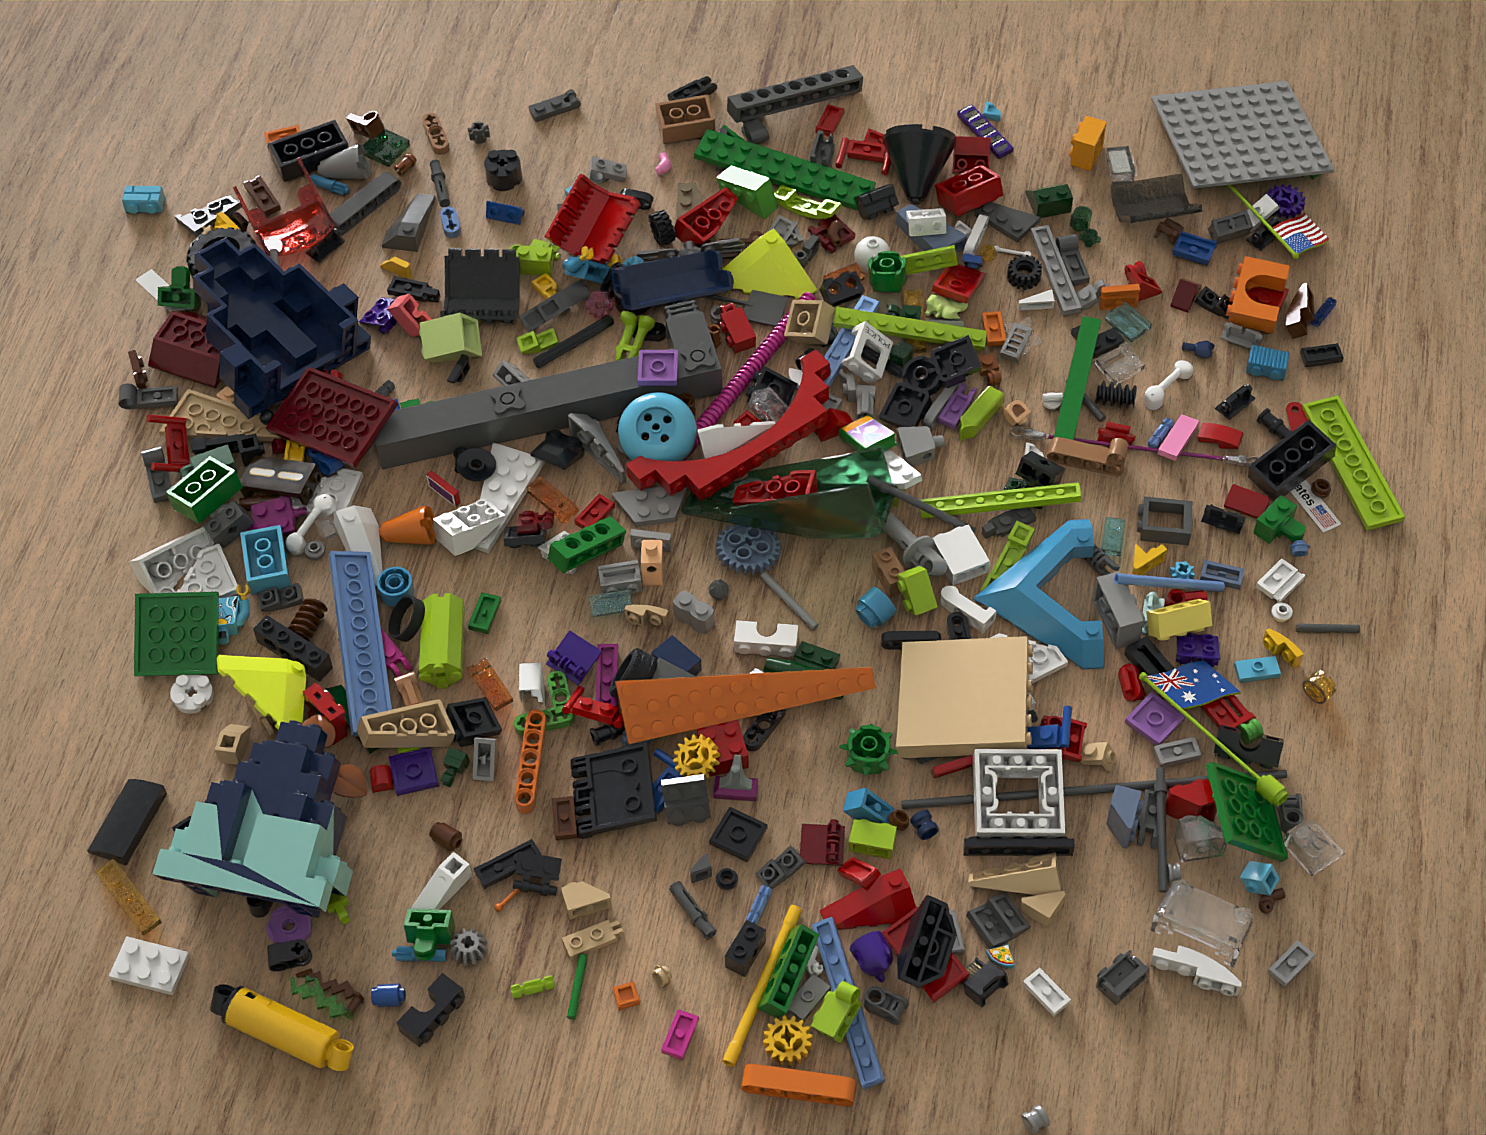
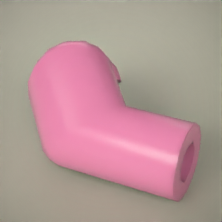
[655,152,672,176]

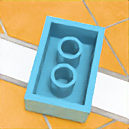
[240,525,291,595]

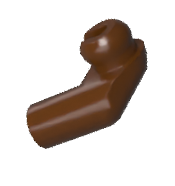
[827,220,844,246]
[1258,888,1286,913]

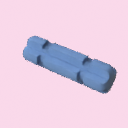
[1147,418,1174,448]
[746,885,772,925]

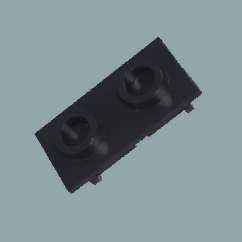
[1246,217,1282,250]
[306,228,345,263]
[1215,384,1256,420]
[1201,504,1246,534]

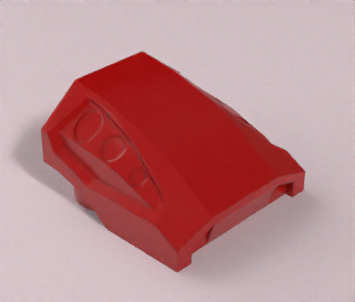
[1040,715,1087,762]

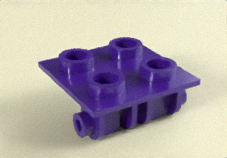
[359,297,397,334]
[546,630,602,685]
[1176,632,1220,667]

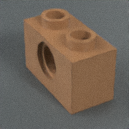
[872,547,905,598]

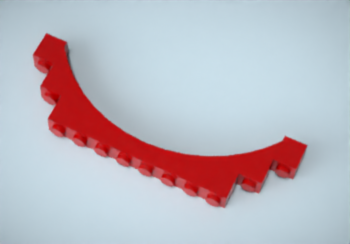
[626,349,831,501]

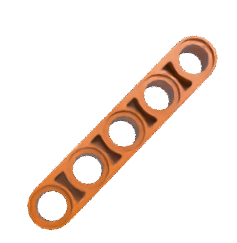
[515,709,547,814]
[741,1064,857,1107]

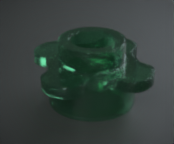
[1079,229,1101,247]

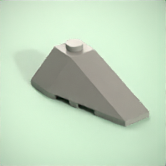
[568,413,626,484]

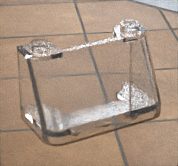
[1150,879,1255,968]

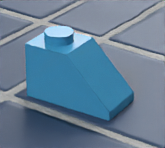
[843,788,895,824]

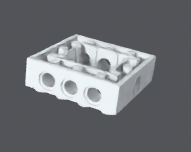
[973,749,1065,839]

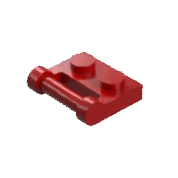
[1200,695,1256,728]

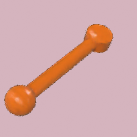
[494,880,522,912]

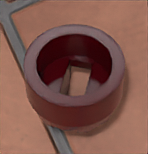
[272,438,286,454]

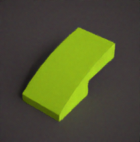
[516,328,559,354]

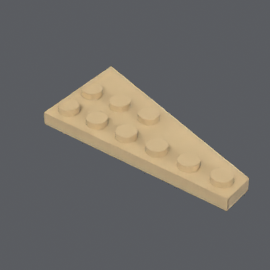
[159,389,284,441]

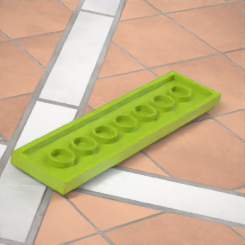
[1302,395,1405,531]

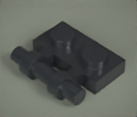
[512,851,562,896]

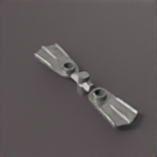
[636,238,745,262]

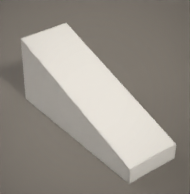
[1018,289,1054,311]

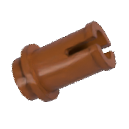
[394,153,417,175]
[708,324,722,348]

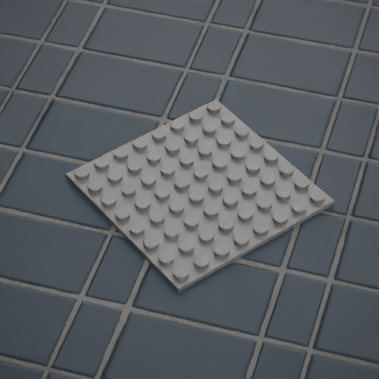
[1151,81,1335,189]

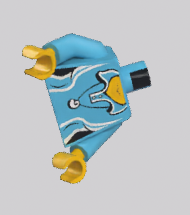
[194,585,251,645]

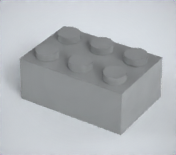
[1093,571,1145,649]

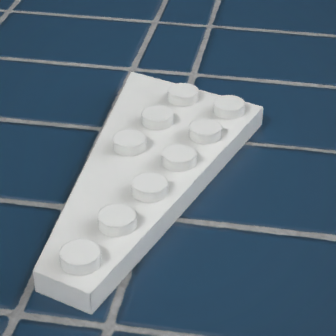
[474,442,545,554]

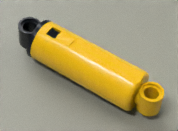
[210,984,354,1071]

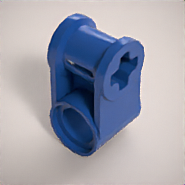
[308,449,345,476]

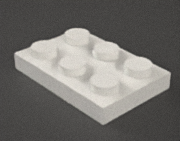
[109,936,190,996]

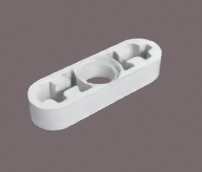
[963,214,989,255]

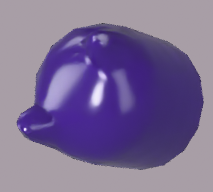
[850,931,893,982]

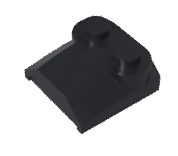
[530,429,584,470]

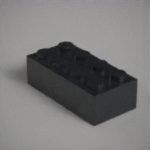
[268,120,349,182]
[1248,419,1336,501]

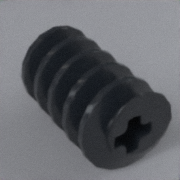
[1095,380,1137,409]

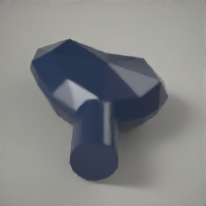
[1182,340,1215,359]

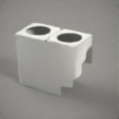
[519,663,545,707]

